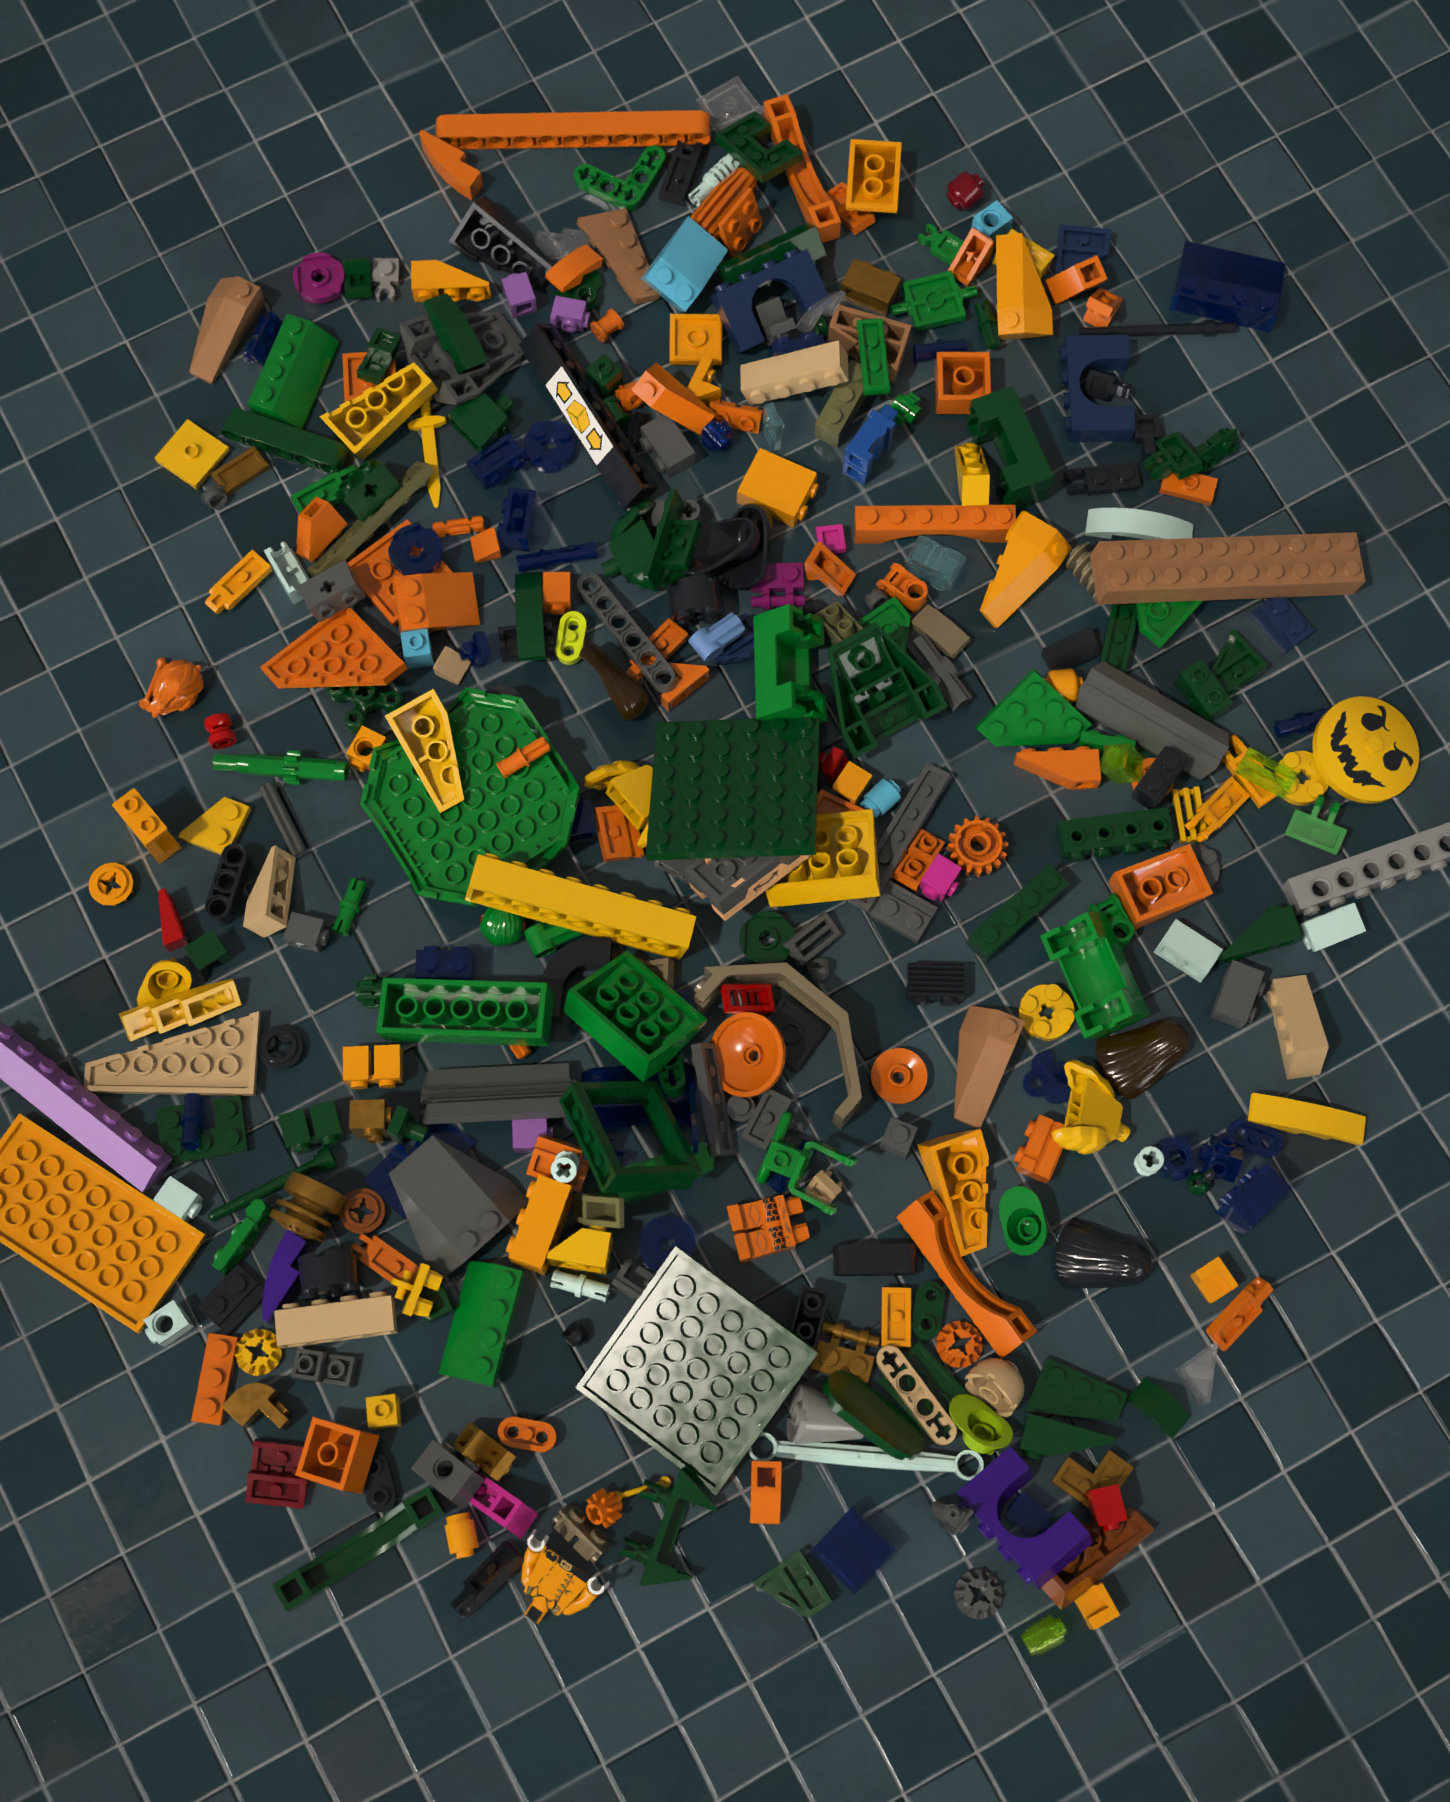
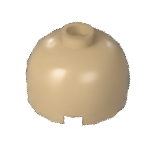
[965,1358,1025,1417]

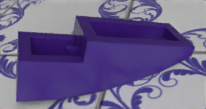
[262,1229,311,1325]

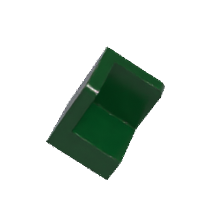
[183,930,232,970]

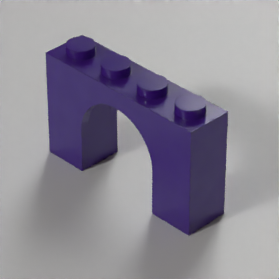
[956,1447,1093,1590]

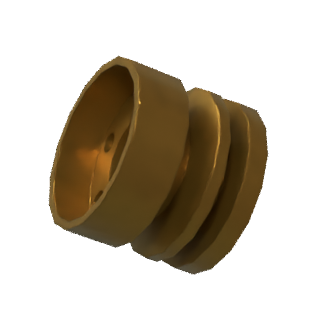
[269,1171,346,1242]

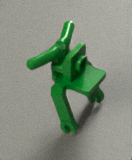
[756,1111,858,1215]

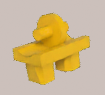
[391,1263,443,1317]

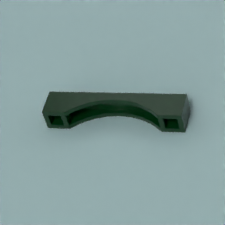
[271,1486,447,1612]

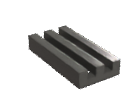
[783,912,842,967]

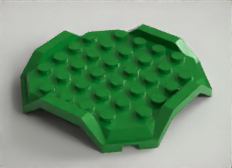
[360,687,581,907]

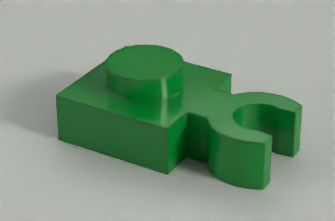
[918,223,964,266]

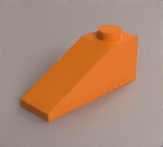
[631,363,717,435]

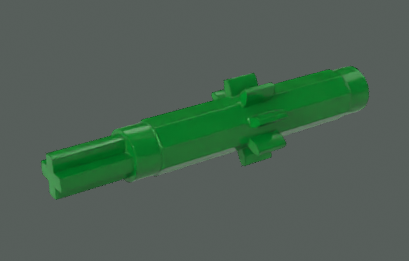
[212,750,350,785]

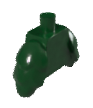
[600,500,688,591]

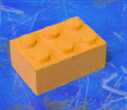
[506,1175,574,1276]

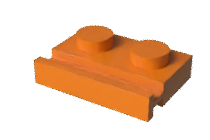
[593,805,644,863]
[526,1133,589,1192]

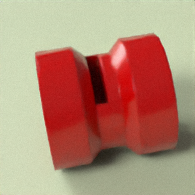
[204,713,237,749]

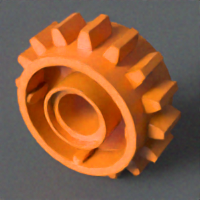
[947,816,1008,877]

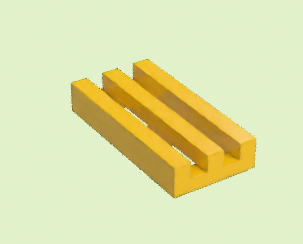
[1171,786,1208,844]

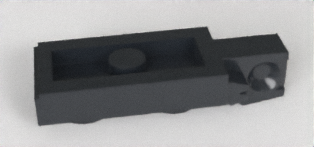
[450,1540,524,1619]

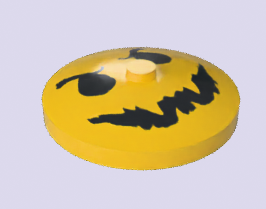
[1312,696,1419,804]

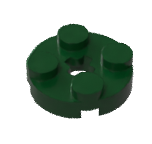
[739,911,795,964]

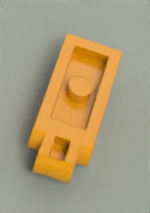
[205,549,273,614]

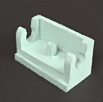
[264,542,309,605]
[1298,903,1366,952]
[1153,919,1223,983]

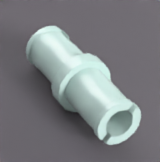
[550,1269,611,1303]

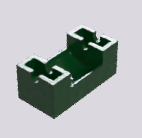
[966,386,1054,510]

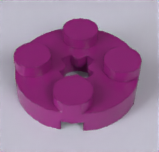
[293,252,345,304]

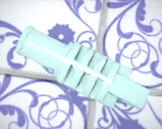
[688,154,743,207]

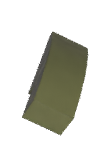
[574,1192,624,1228]

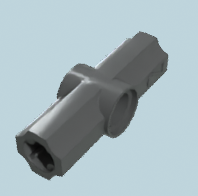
[906,634,973,712]

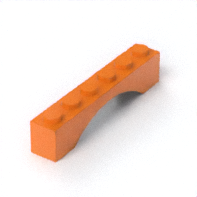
[763,94,841,243]
[854,505,1016,544]
[896,1190,1038,1359]

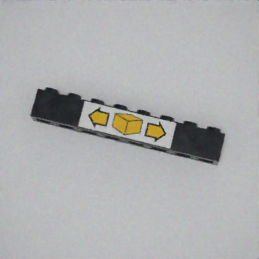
[519,324,659,509]

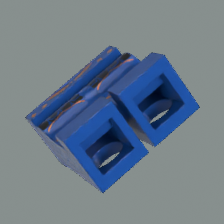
[842,404,898,486]

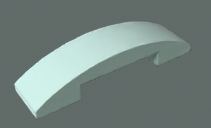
[1085,508,1194,540]

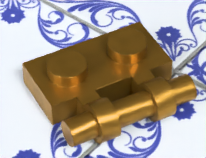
[811,1321,880,1384]

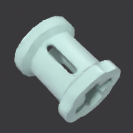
[1134,1146,1164,1177]
[551,1150,580,1183]

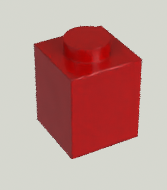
[1085,1484,1128,1532]

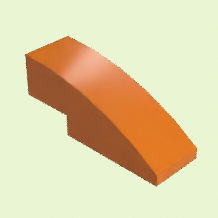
[419,130,483,201]

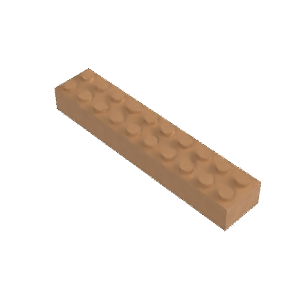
[1090,532,1365,605]

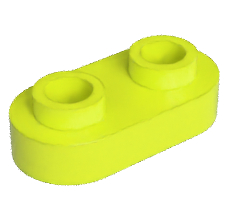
[555,611,587,665]

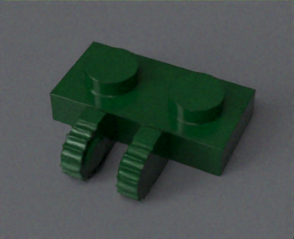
[1142,432,1203,481]

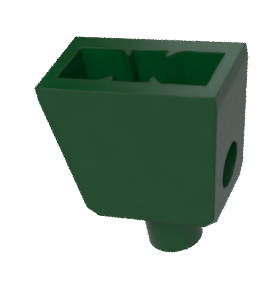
[448,393,514,458]

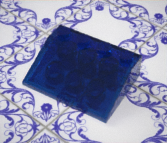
[1169,241,1285,332]

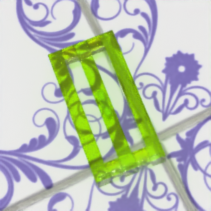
[1235,747,1298,799]

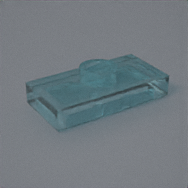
[763,402,785,451]

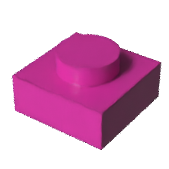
[816,524,846,554]

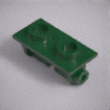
[1193,428,1239,474]

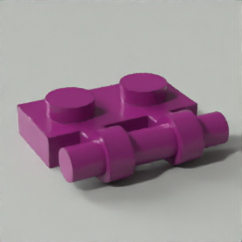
[750,562,805,610]

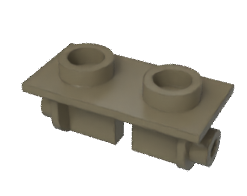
[552,1503,611,1564]

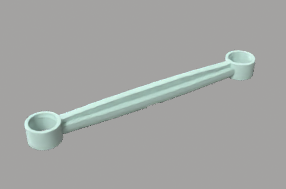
[748,1432,984,1481]

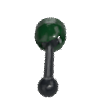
[1187,1169,1216,1196]

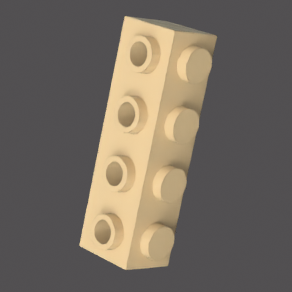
[740,340,849,405]
[274,1291,398,1349]

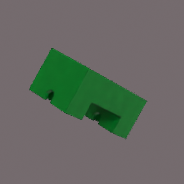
[754,604,827,723]
[1040,912,1150,1039]

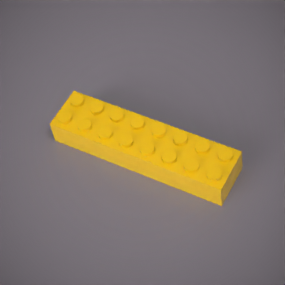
[465,853,696,961]

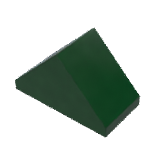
[1126,1378,1190,1439]

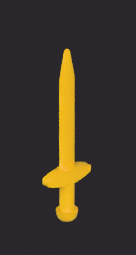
[407,396,447,508]

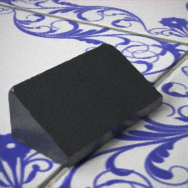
[1041,626,1101,671]

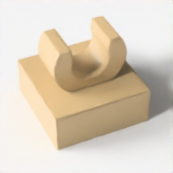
[804,1170,843,1203]

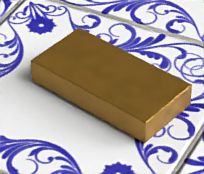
[210,446,270,496]

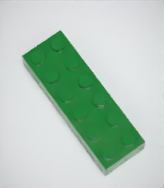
[376,978,555,1047]

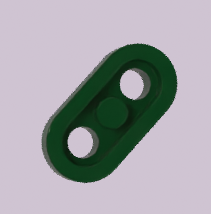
[911,1282,945,1341]

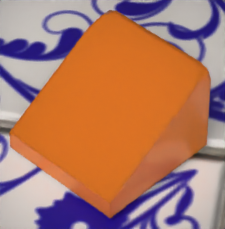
[470,527,501,563]

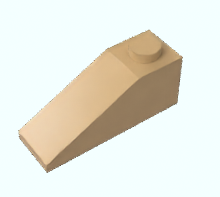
[243,845,296,938]

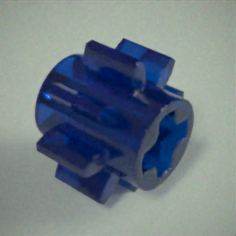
[701,419,733,452]

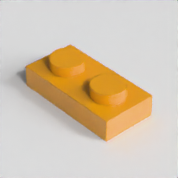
[881,1287,911,1348]

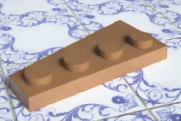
[577,208,660,304]

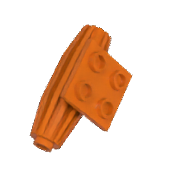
[690,167,763,259]

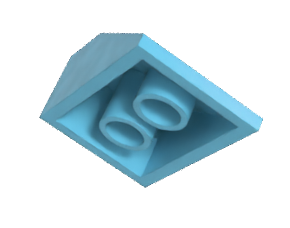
[640,216,728,312]

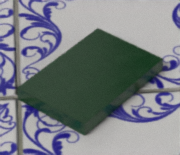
[877,1341,970,1447]

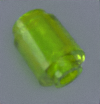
[1020,1615,1067,1657]

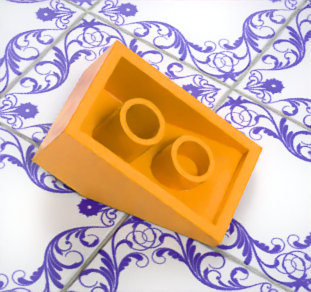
[846,139,902,213]

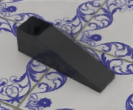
[448,196,554,288]

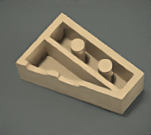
[1266,975,1329,1080]

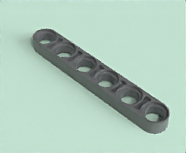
[577,573,677,693]

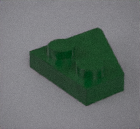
[1211,629,1268,696]
[752,1549,834,1619]

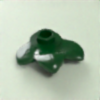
[553,269,602,311]

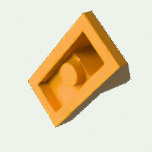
[687,355,721,406]

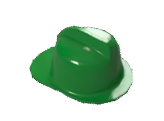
[999,1186,1048,1256]

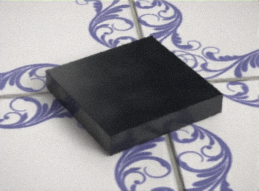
[767,995,830,1073]

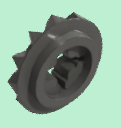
[954,1570,1003,1619]

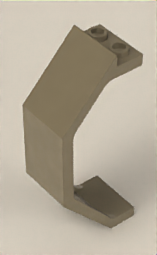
[694,963,862,1130]

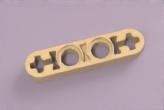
[876,1345,957,1445]

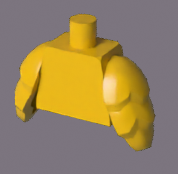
[584,760,653,848]
[1051,1059,1130,1155]

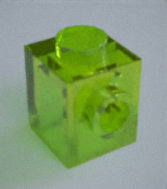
[1100,743,1143,784]

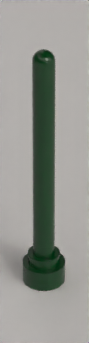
[208,1146,338,1222]

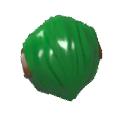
[480,907,527,947]

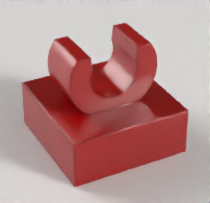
[819,747,849,784]

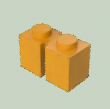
[343,1044,403,1090]

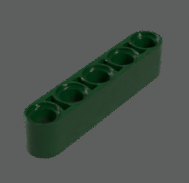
[221,408,350,474]

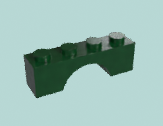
[966,864,1070,963]

